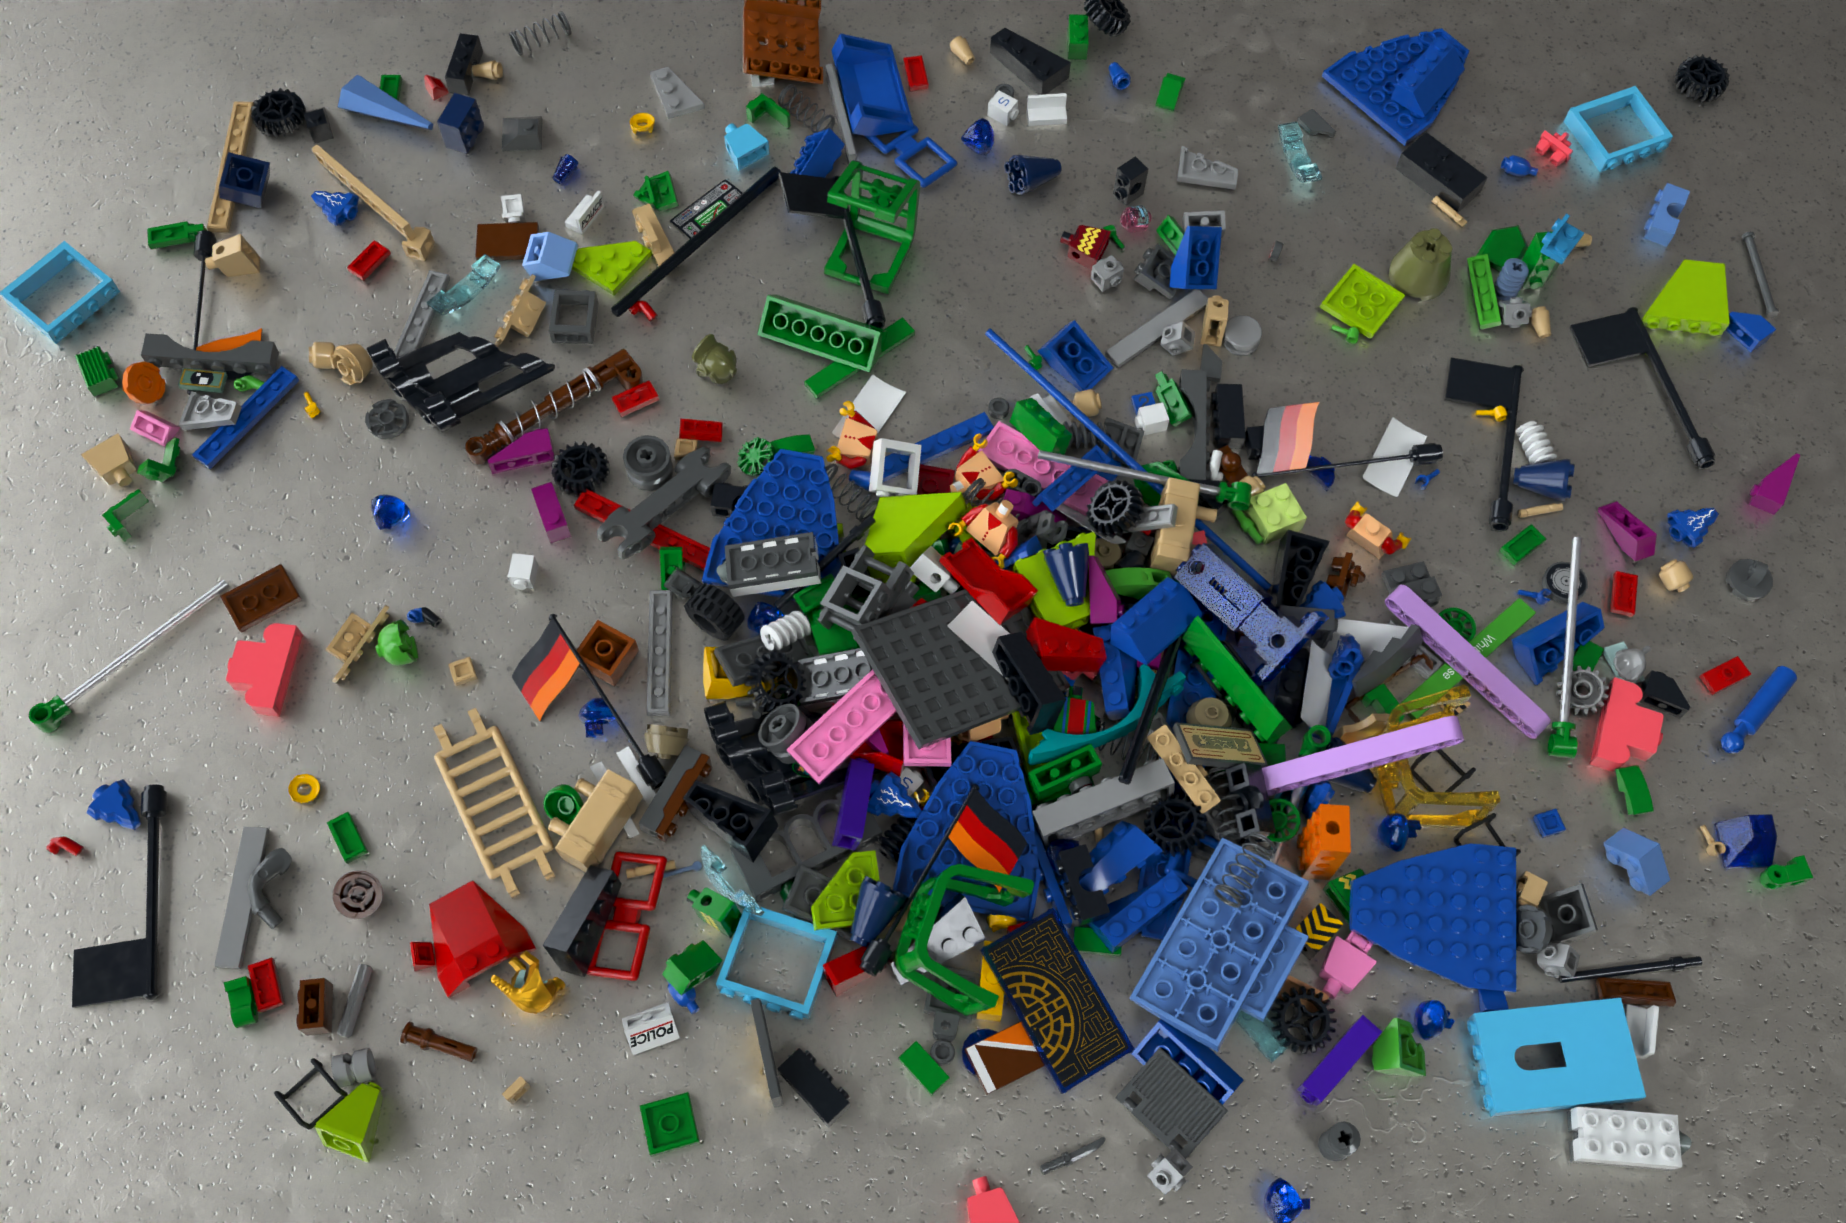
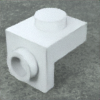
[501,194,525,223]

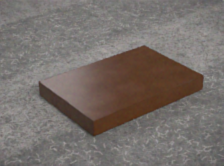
[475,222,539,261]
[220,564,302,633]

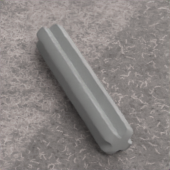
[337,964,372,1037]

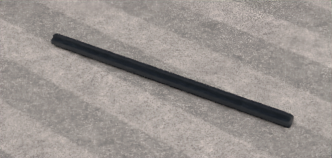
[611,167,781,317]
[1118,569,1204,785]

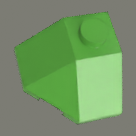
[1372,1018,1426,1077]

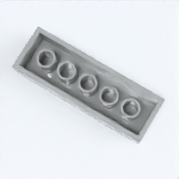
[1032,758,1175,851]

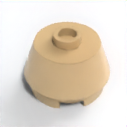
[330,343,373,385]

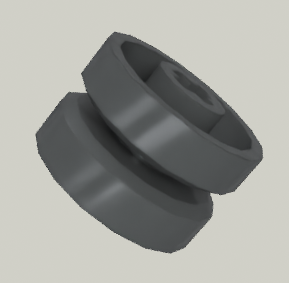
[623,435,674,491]
[758,704,814,764]

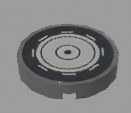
[1542,562,1588,604]

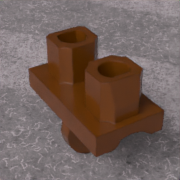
[1326,552,1366,597]

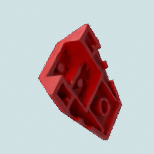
[429,880,536,998]

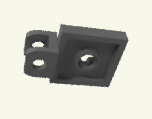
[1017,510,1068,549]
[924,965,981,1042]

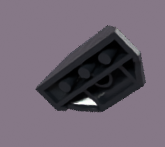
[1273,644,1310,730]

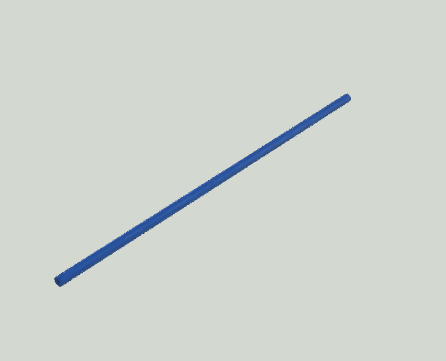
[985,328,1272,591]

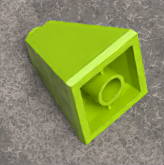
[314,1082,383,1163]

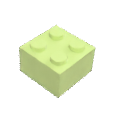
[1244,483,1307,545]

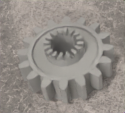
[1556,666,1609,716]

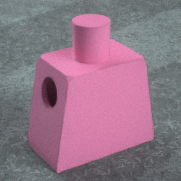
[1319,936,1377,999]

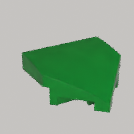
[633,171,679,211]

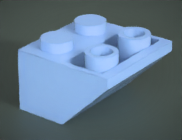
[522,232,578,281]

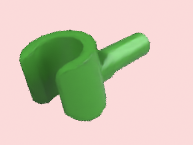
[1331,324,1359,344]

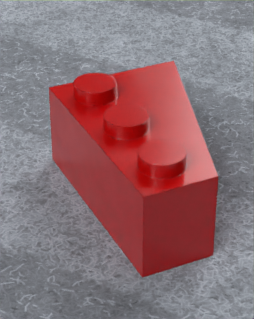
[1026,617,1107,672]

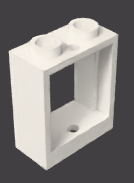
[869,438,921,497]

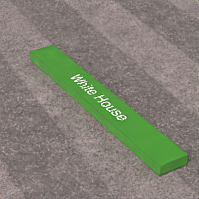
[1400,598,1536,722]

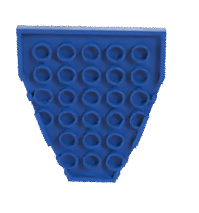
[1322,28,1469,146]
[702,449,842,601]
[893,741,1041,922]
[1349,843,1516,992]

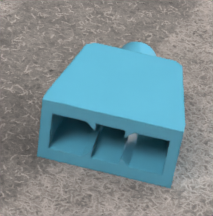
[724,123,770,171]

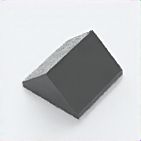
[1539,884,1598,943]

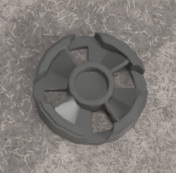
[365,399,409,439]

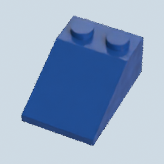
[1170,226,1222,289]
[1038,320,1113,391]

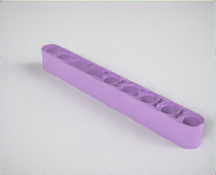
[1385,585,1551,739]
[1262,716,1464,796]

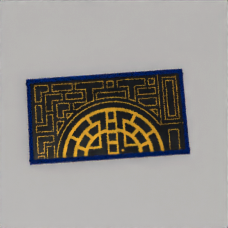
[980,907,1134,1094]

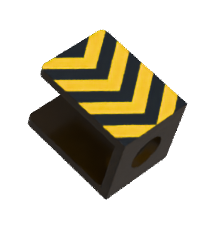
[1295,903,1343,960]

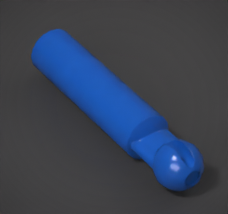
[1721,666,1797,754]

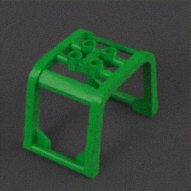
[824,160,920,295]
[895,864,1034,1016]

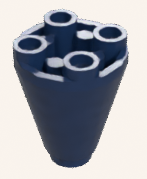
[1004,155,1062,195]
[1513,459,1575,502]
[1043,543,1089,607]
[1325,737,1377,793]
[850,876,908,948]

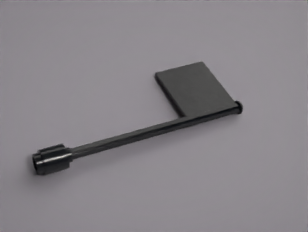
[779,172,886,329]
[1570,307,1716,469]
[1445,357,1524,532]
[72,784,167,1008]

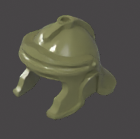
[692,334,737,384]

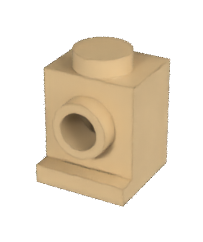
[402,226,435,261]
[1516,871,1548,908]

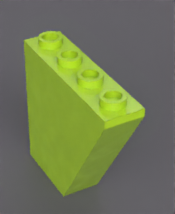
[1642,259,1730,336]
[865,492,967,569]
[1012,531,1096,629]

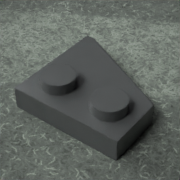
[1104,417,1145,465]

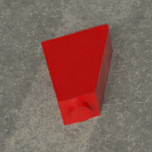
[823,943,886,997]

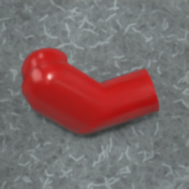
[628,300,658,321]
[46,836,84,857]

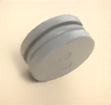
[1222,315,1262,356]

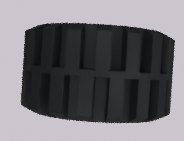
[684,583,745,641]

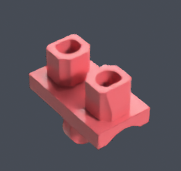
[1535,130,1573,167]

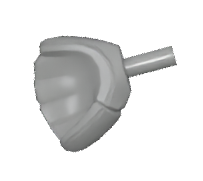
[1614,646,1651,682]

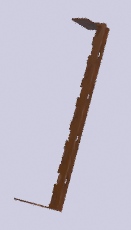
[1344,653,1434,723]

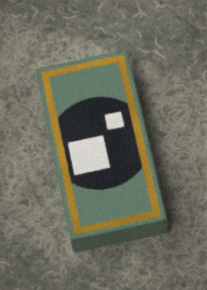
[178,368,228,393]

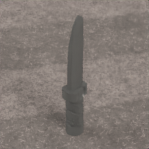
[1040,1137,1106,1175]

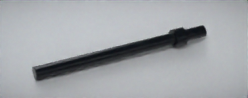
[774,516,876,610]
[1558,956,1702,983]

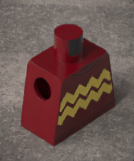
[1060,225,1111,271]

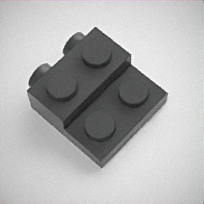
[1134,243,1178,299]
[1381,561,1442,607]

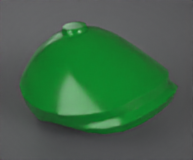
[543,784,584,825]

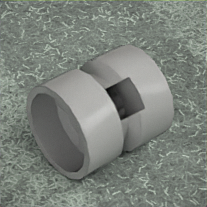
[331,1048,376,1088]

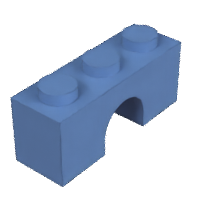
[1644,183,1690,247]

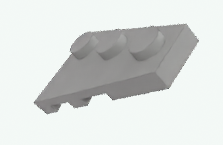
[650,67,705,119]
[1177,146,1238,190]
[178,391,242,430]

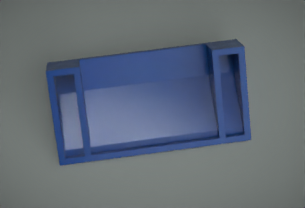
[831,33,914,137]

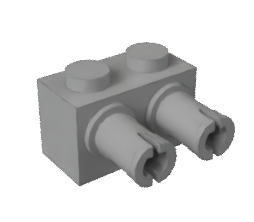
[1182,210,1226,255]

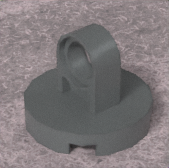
[1726,559,1773,601]
[1516,905,1555,954]

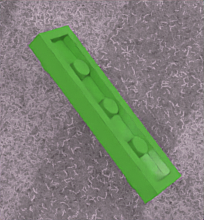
[1467,254,1501,330]

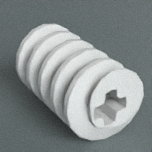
[1516,421,1557,464]
[760,611,811,651]

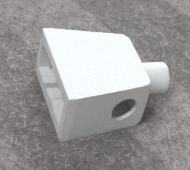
[910,546,960,594]

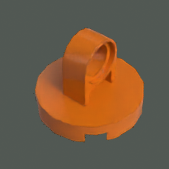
[122,361,165,405]

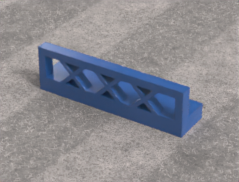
[1032,445,1111,512]
[1308,657,1364,740]

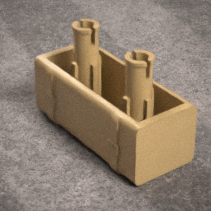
[1150,478,1217,577]
[548,769,643,873]

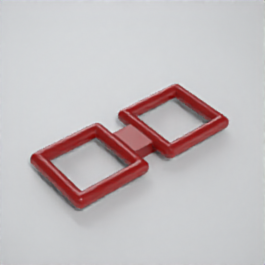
[586,851,667,981]

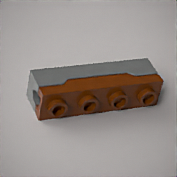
[639,745,712,843]

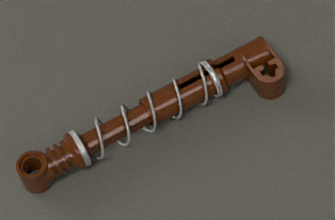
[465,349,643,465]

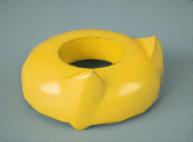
[629,113,655,134]
[288,774,320,803]
[986,914,1017,932]

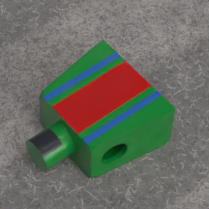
[1053,686,1096,735]

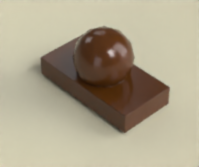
[1210,445,1248,487]

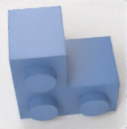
[1603,828,1670,896]

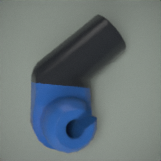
[407,607,442,628]

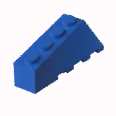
[790,128,845,178]
[1511,602,1605,685]
[1093,625,1138,721]
[1058,820,1162,904]
[1088,870,1188,954]

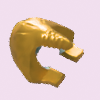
[491,951,566,1014]

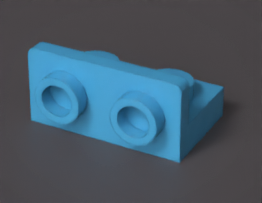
[1540,213,1584,264]

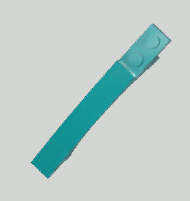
[1027,664,1186,766]

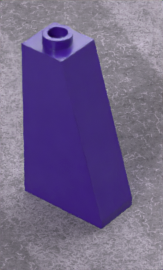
[832,758,875,851]
[1297,1015,1382,1106]

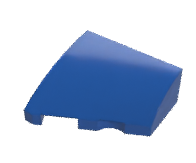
[996,535,1042,570]

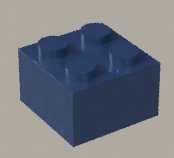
[437,93,484,154]
[219,152,270,208]

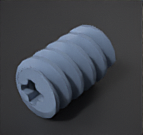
[1494,258,1529,301]

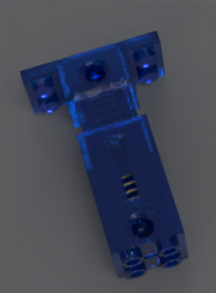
[1174,543,1329,686]

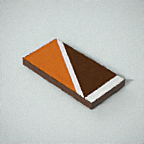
[964,1019,1050,1095]

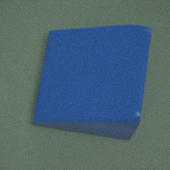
[1478,989,1509,1012]

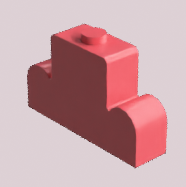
[226,623,303,717]
[1589,677,1664,771]

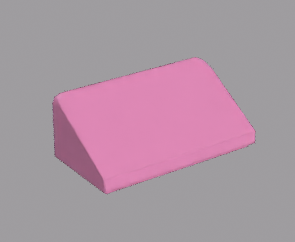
[130,410,180,447]

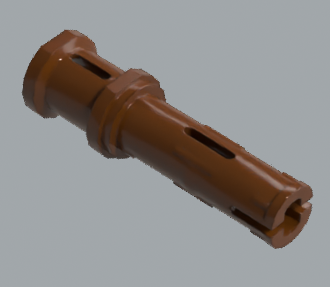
[400,1021,478,1062]

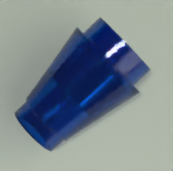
[552,154,579,185]

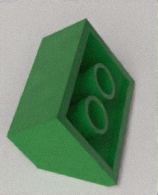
[1522,231,1560,289]

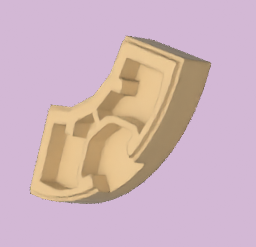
[1332,713,1394,744]

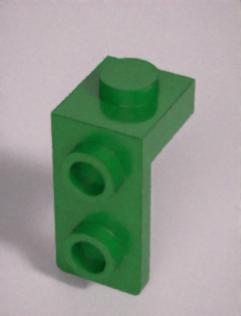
[746,93,791,128]
[137,437,180,483]
[102,489,149,542]

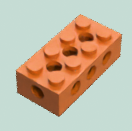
[1297,804,1351,880]

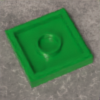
[640,1092,700,1156]

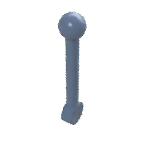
[653,861,702,878]

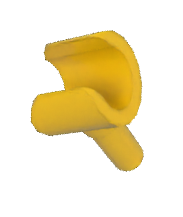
[304,392,321,418]
[1476,406,1507,422]

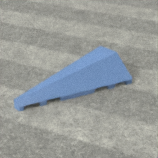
[338,75,433,130]

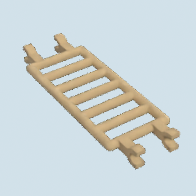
[433,708,555,898]

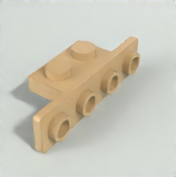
[632,204,679,266]
[494,274,546,347]
[325,605,389,683]
[1147,725,1221,814]

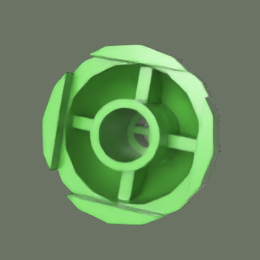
[376,619,418,666]

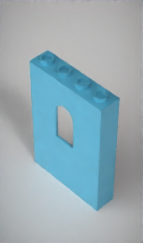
[1467,998,1646,1117]

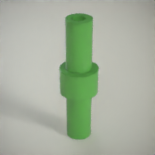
[1232,509,1264,545]

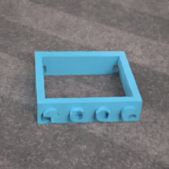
[1564,86,1673,172]
[0,241,120,344]
[716,902,838,1020]

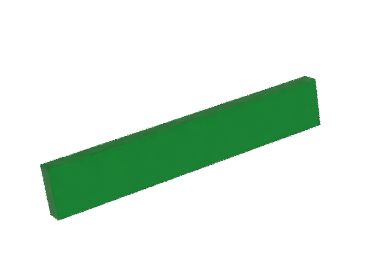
[804,317,915,399]

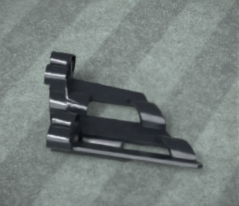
[366,332,555,433]
[704,701,882,816]

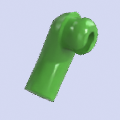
[234,375,265,392]

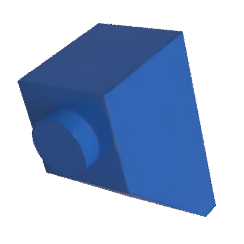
[1726,312,1776,353]

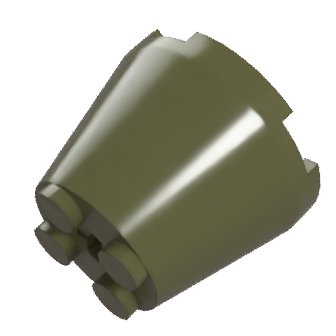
[1388,228,1453,301]

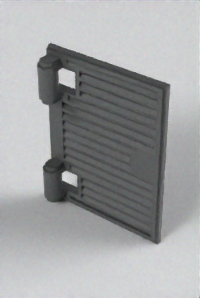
[1115,1048,1228,1159]

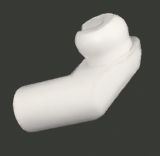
[1209,450,1223,482]

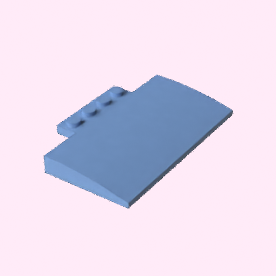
[1130,837,1309,1052]

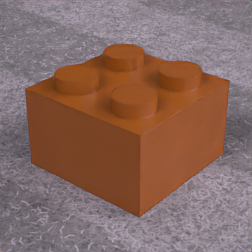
[577,620,639,687]

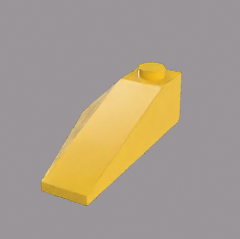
[703,647,790,699]

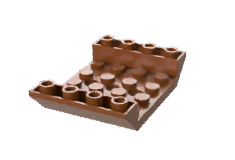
[743,0,823,84]

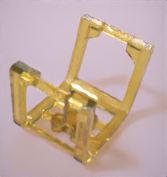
[1374,685,1500,829]

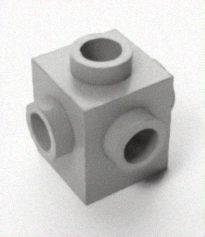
[1091,255,1124,292]
[1498,297,1532,328]
[1161,321,1195,356]
[1537,941,1580,978]
[1147,1148,1193,1195]

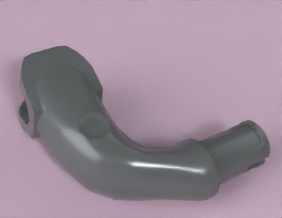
[247,848,292,929]

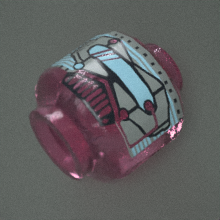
[1120,205,1151,233]

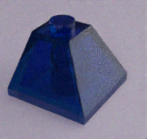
[1714,814,1777,869]

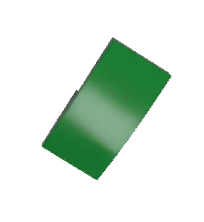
[766,434,815,455]
[1615,765,1654,815]

